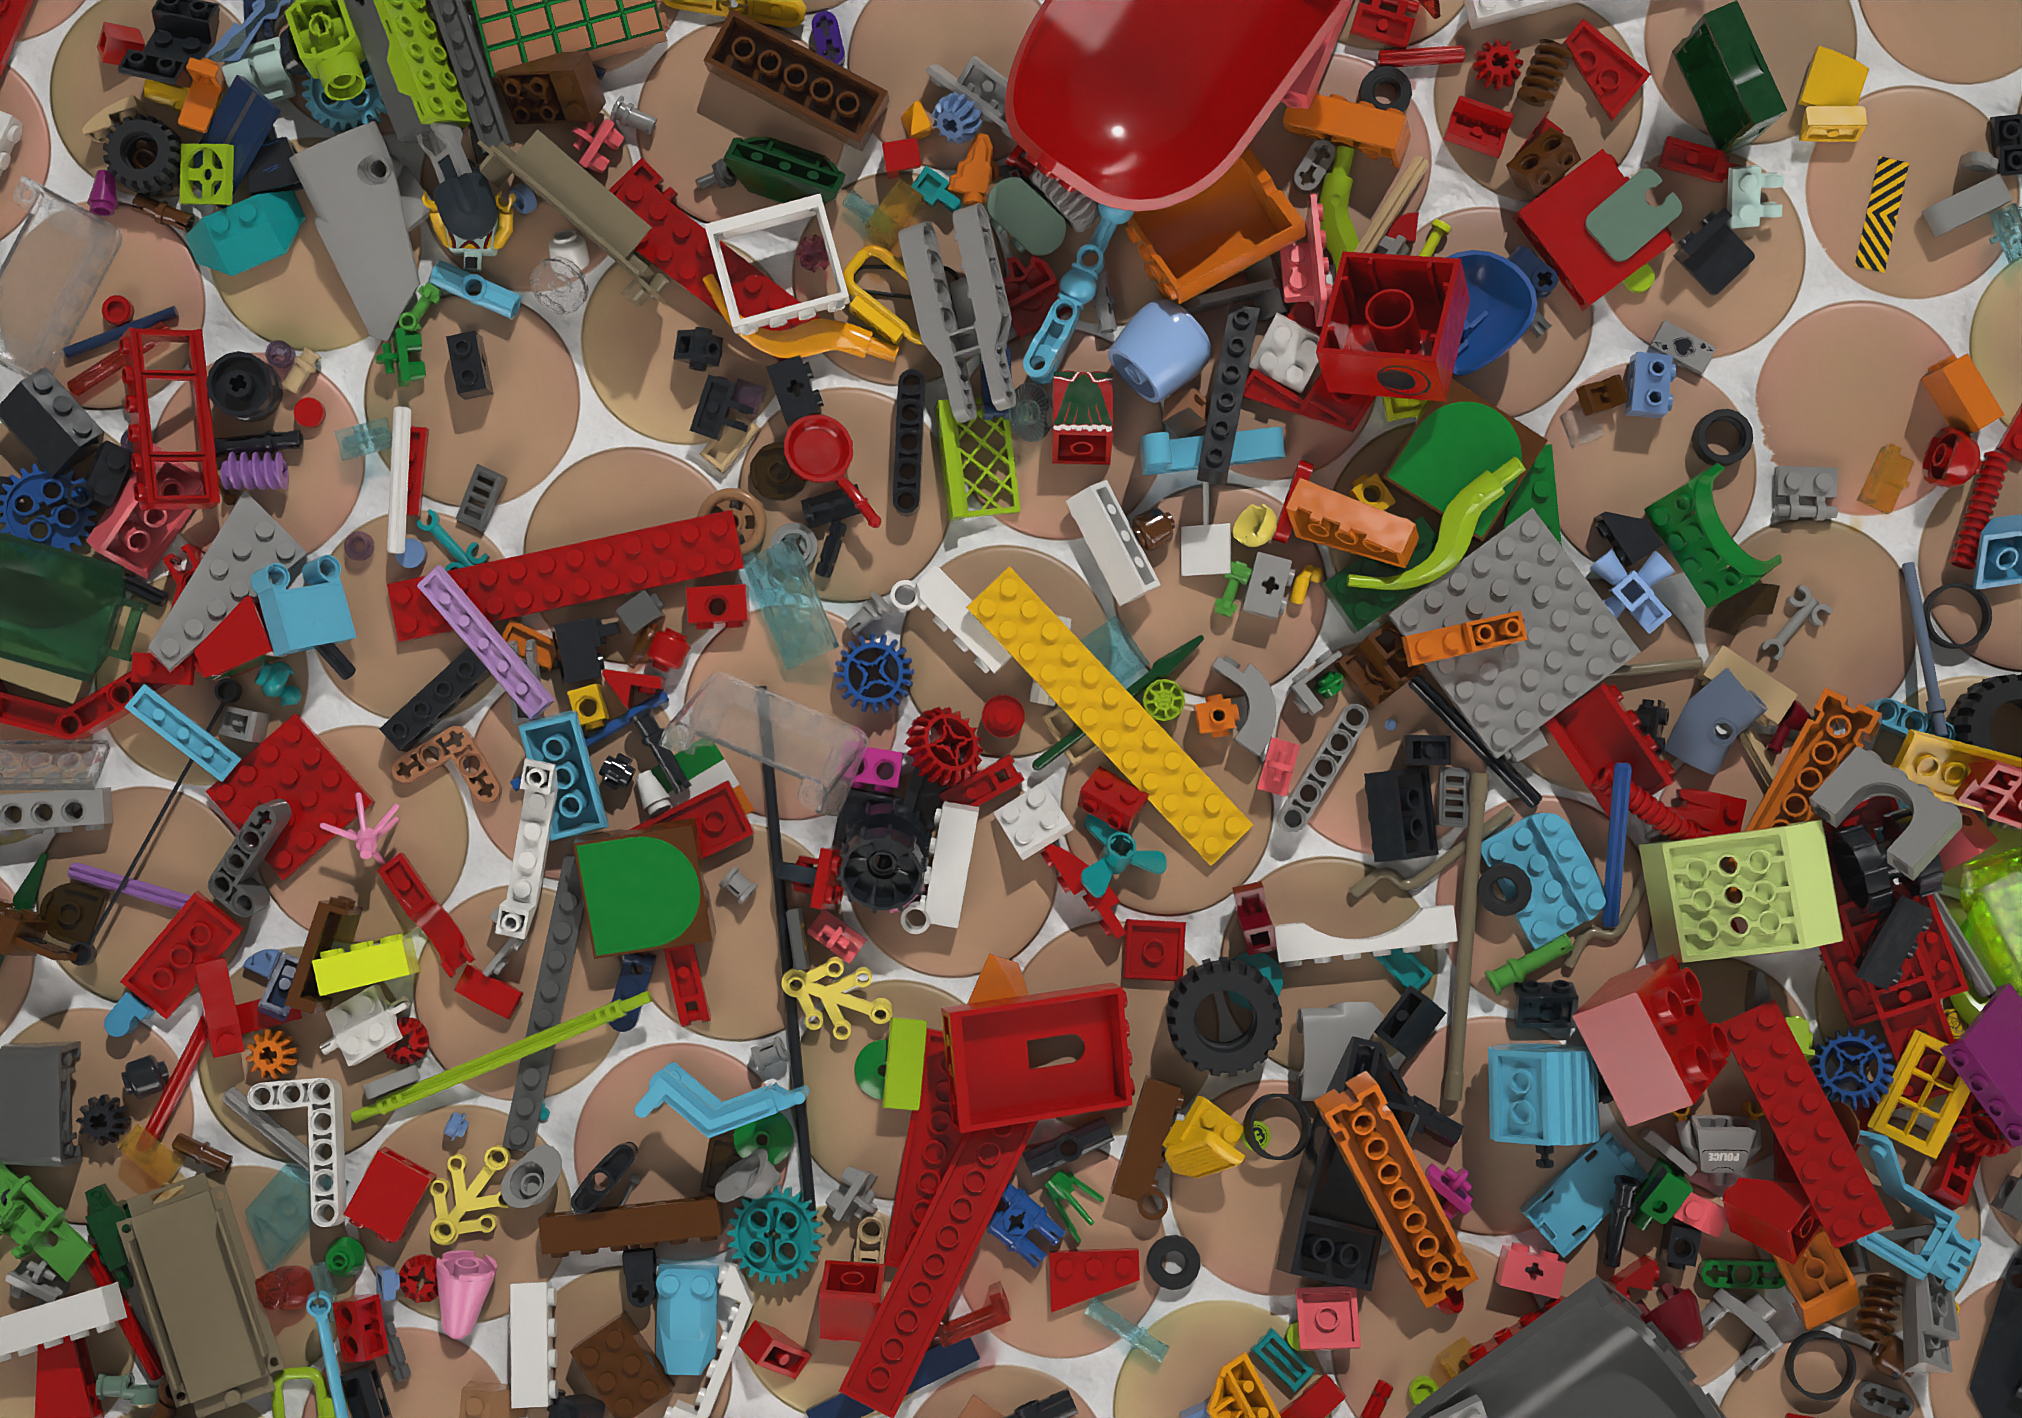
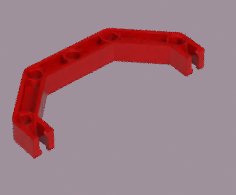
[0,543,203,740]

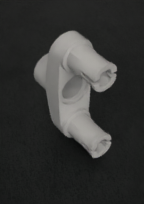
[1700,1288,1784,1371]

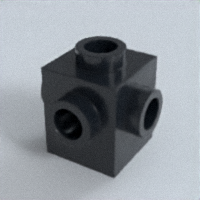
[673,327,724,372]

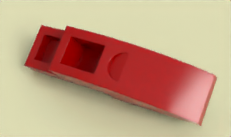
[1040,844,1126,939]

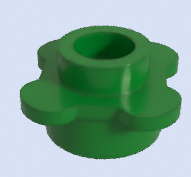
[1313,671,1344,698]

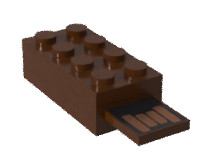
[0,898,78,961]

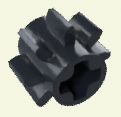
[599,753,636,791]

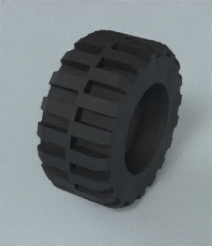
[1949,674,2022,758]
[1166,957,1283,1077]

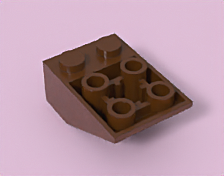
[496,51,606,124]

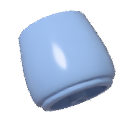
[1108,299,1211,403]

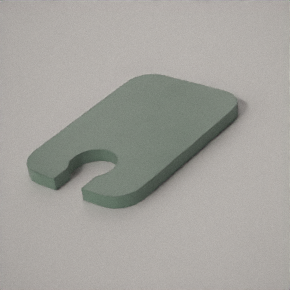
[1585,169,1682,262]

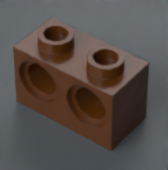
[1506,127,1581,198]

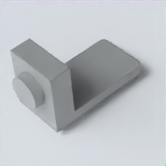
[1289,650,1342,716]
[482,907,528,977]

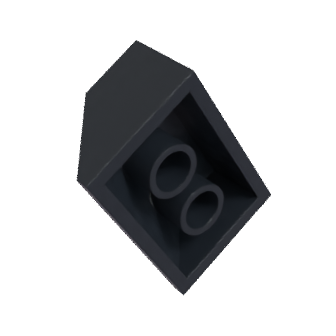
[0,367,104,478]
[1364,766,1439,862]
[1851,890,1933,990]

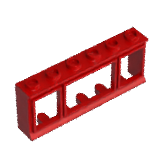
[119,327,220,510]

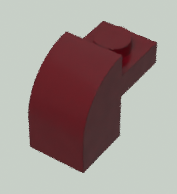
[1232,881,1277,956]

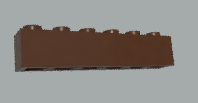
[538,1195,725,1258]

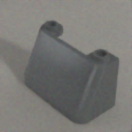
[0,1041,83,1167]

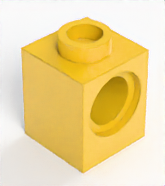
[1348,473,1396,511]
[567,684,610,731]

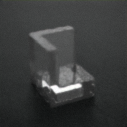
[1559,408,1606,449]

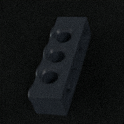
[379,648,492,752]

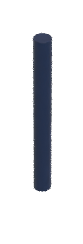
[63,306,179,359]

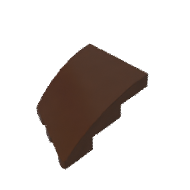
[1334,621,1426,711]

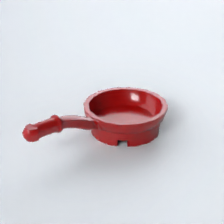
[783,414,882,528]

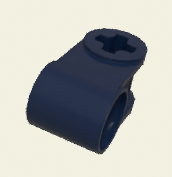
[1507,245,1558,299]

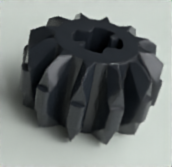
[76,1094,132,1146]

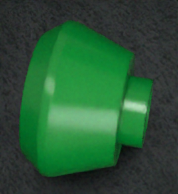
[324,1237,365,1278]

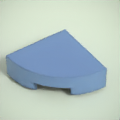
[242,949,284,979]

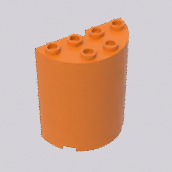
[1124,147,1306,305]

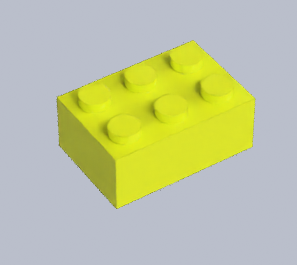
[312,933,420,996]

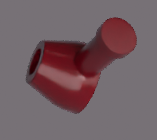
[1767,700,1812,754]

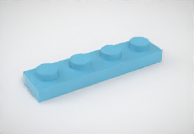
[125,684,242,782]

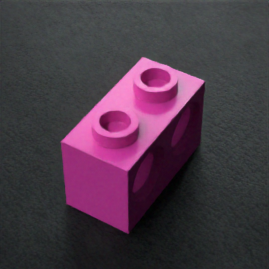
[839,743,904,793]

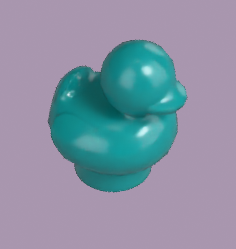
[254,661,302,707]

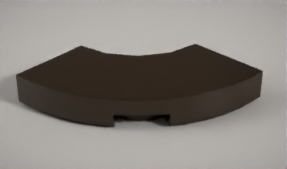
[1705,584,1780,635]

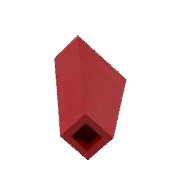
[35,1335,105,1418]

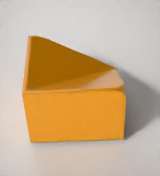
[901,100,932,141]

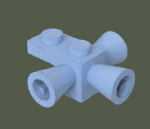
[1589,548,1675,634]

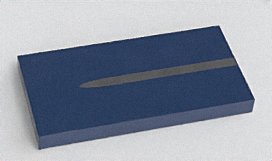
[193,75,281,209]

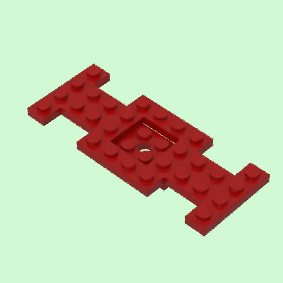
[1818,796,1969,1110]

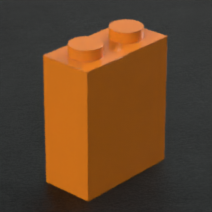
[1921,353,2005,434]

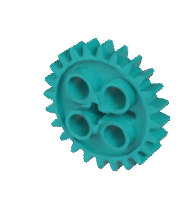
[727,1185,825,1285]

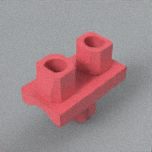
[571,118,624,174]
[1257,737,1300,797]
[806,909,867,964]

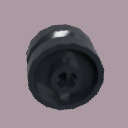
[206,351,284,423]

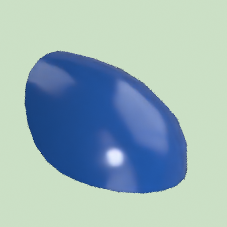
[1446,250,1538,376]

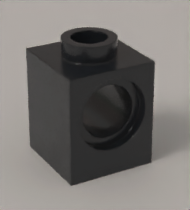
[1658,1222,1702,1270]

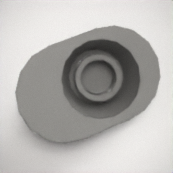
[501,1144,562,1208]
[715,1148,781,1203]

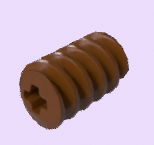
[1517,39,1573,107]
[1853,1274,1906,1344]

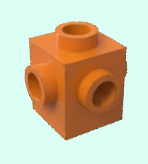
[1193,694,1240,738]

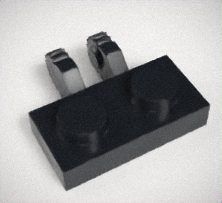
[689,374,754,441]

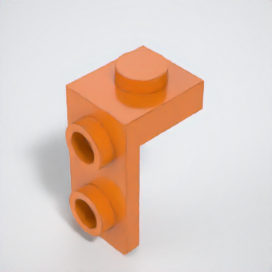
[178,57,226,133]

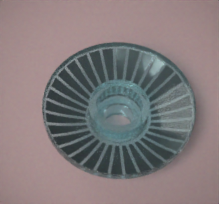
[1008,382,1053,442]

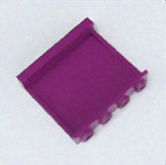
[1940,982,2022,1148]

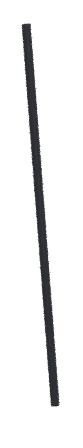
[755,686,817,1219]

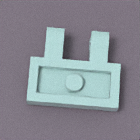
[1727,165,1784,229]

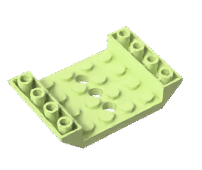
[1639,819,1843,963]

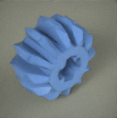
[931,92,983,145]

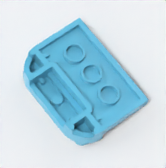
[1481,813,1606,949]

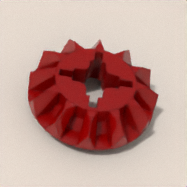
[383,1017,429,1064]
[398,1254,439,1303]

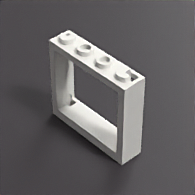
[704,194,850,335]

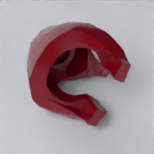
[1634,1281,1704,1354]

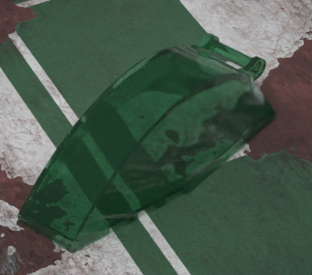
[0,533,148,683]

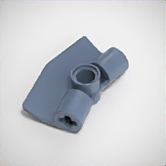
[1665,668,1768,775]

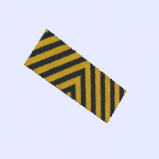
[1854,156,1909,273]

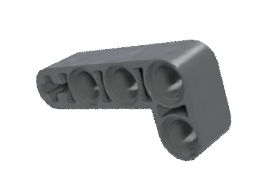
[208,799,291,918]

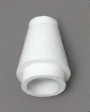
[635,770,672,817]

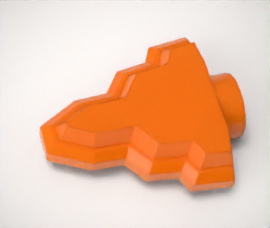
[947,133,1000,206]

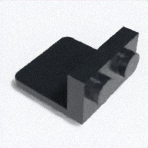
[1673,207,1755,296]

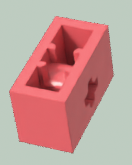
[1494,1242,1567,1299]

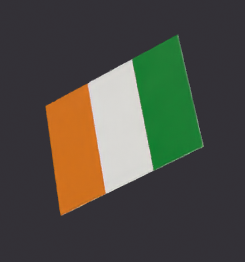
[650,734,755,815]

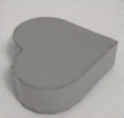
[1959,151,1999,173]

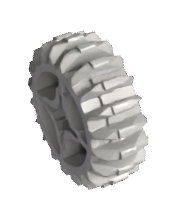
[1029,168,1099,232]

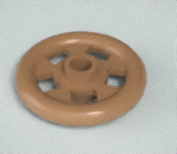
[697,488,767,556]

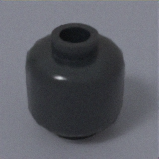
[121,1055,170,1099]

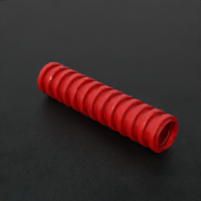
[1949,451,2011,570]
[1592,765,1702,841]

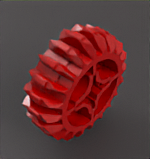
[904,707,984,787]
[1947,1092,2015,1157]

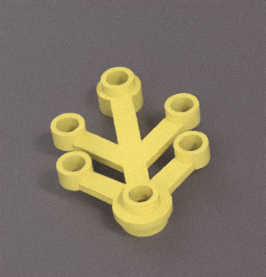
[781,957,893,1040]
[430,1145,511,1245]

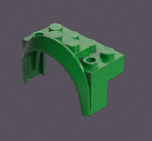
[1644,463,1782,609]

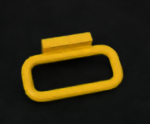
[843,245,954,346]

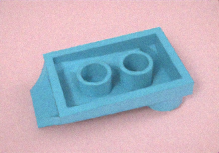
[656,1264,719,1375]

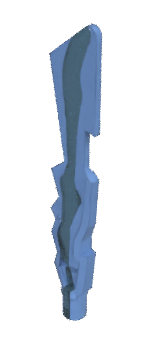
[205,0,291,62]

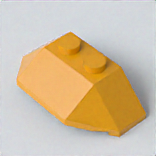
[1206,1352,1281,1418]

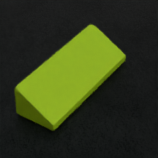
[882,1017,927,1111]

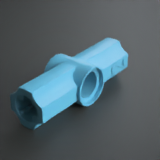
[429,260,522,320]

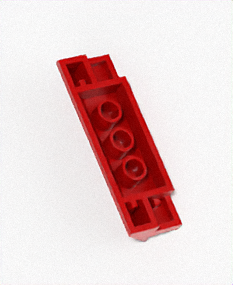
[1954,760,2022,829]

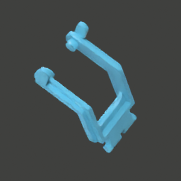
[634,1062,810,1138]
[1856,1130,1982,1292]

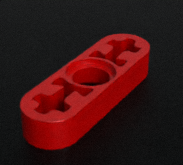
[1272,459,1314,545]

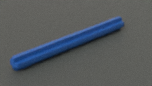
[1602,763,1632,927]

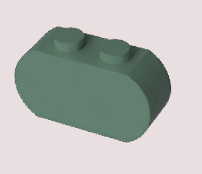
[983,175,1066,255]

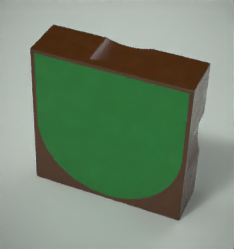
[1379,378,1548,542]
[573,818,716,959]

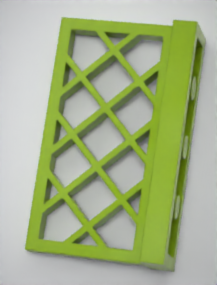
[934,398,1021,521]

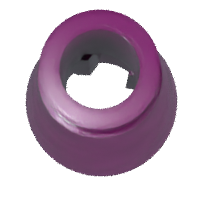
[87,170,118,216]

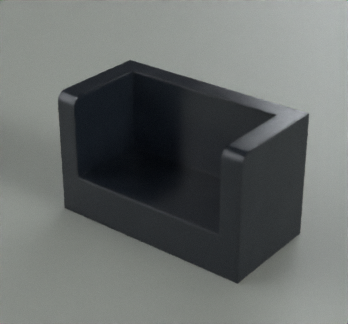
[340,1361,393,1418]

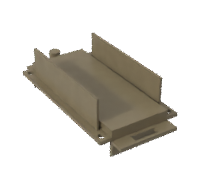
[477,129,669,306]
[116,1172,285,1418]

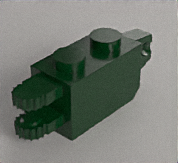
[85,1183,134,1290]

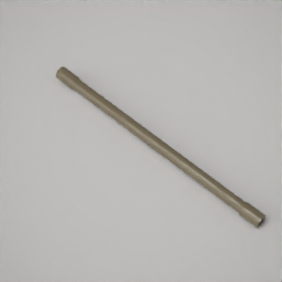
[1444,772,1489,1101]

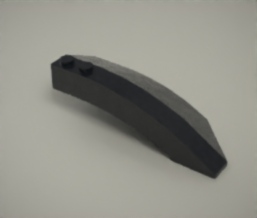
[1276,1036,1423,1291]

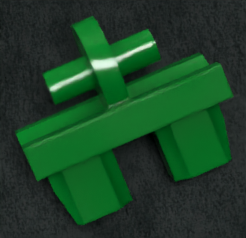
[375,328,426,387]

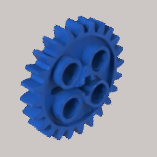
[0,464,98,560]

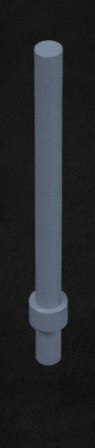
[1902,562,1948,737]

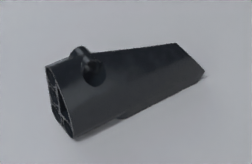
[1970,1245,2022,1418]

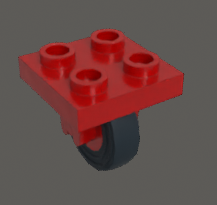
[776,848,844,909]

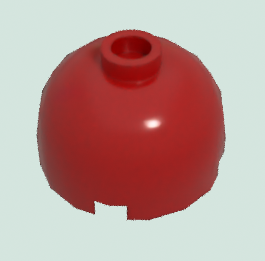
[1922,426,1982,488]

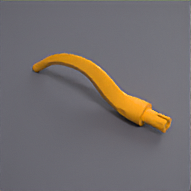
[703,274,899,364]

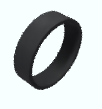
[1923,583,1992,649]
[1244,1093,1312,1160]
[1785,1330,1856,1401]

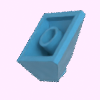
[1973,514,2022,590]

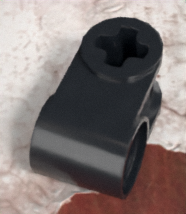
[622,1247,657,1308]

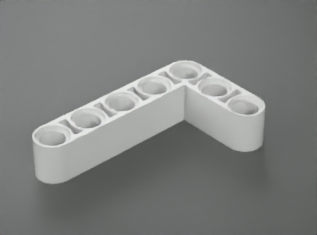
[247,1078,347,1227]

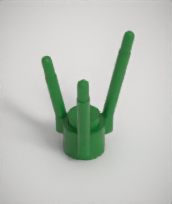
[1044,1169,1104,1243]

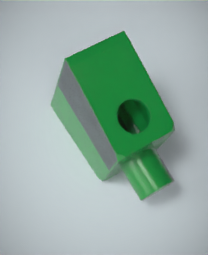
[1630,1157,1693,1231]

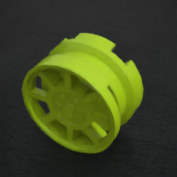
[1142,679,1185,722]

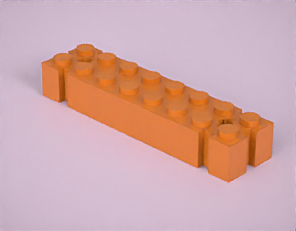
[1726,687,1882,903]
[1313,1071,1478,1309]

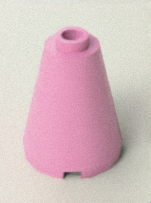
[436,1250,497,1339]

